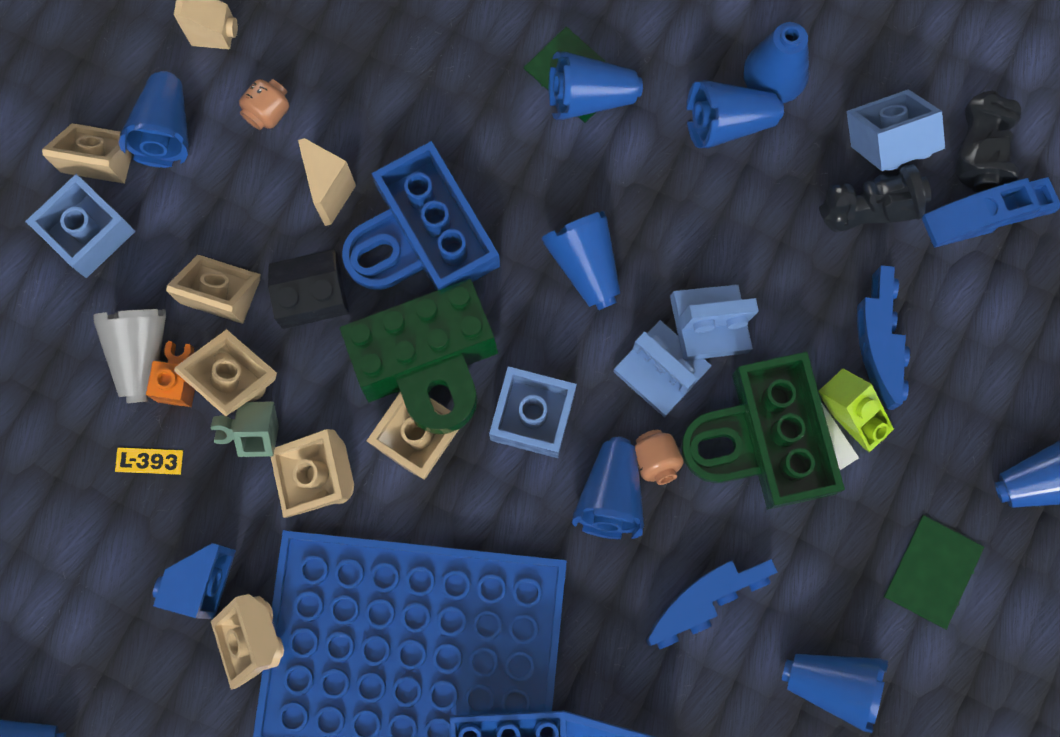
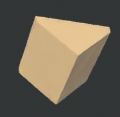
[42,123,132,184]
[298,138,356,226]
[166,255,261,324]
[366,392,458,480]

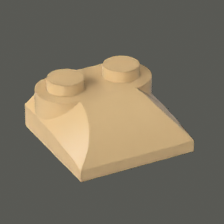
[174,329,277,416]
[270,429,354,518]
[211,594,284,689]

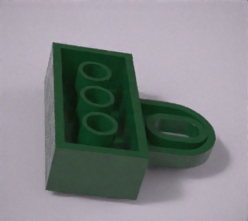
[339,278,498,434]
[681,352,845,510]

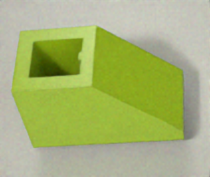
[818,369,894,452]

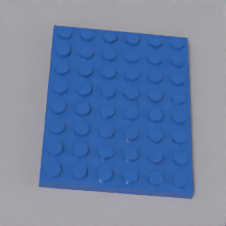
[253,530,567,737]

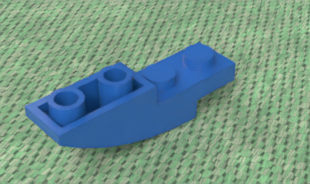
[921,177,1060,248]
[857,265,910,410]
[646,559,778,650]

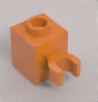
[146,341,195,407]

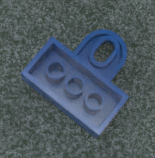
[342,141,500,291]

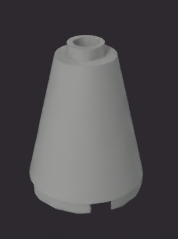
[93,309,166,403]

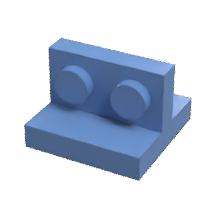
[670,285,759,360]
[613,320,712,418]

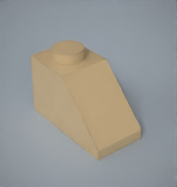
[174,0,238,49]

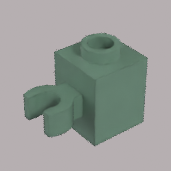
[211,402,279,457]

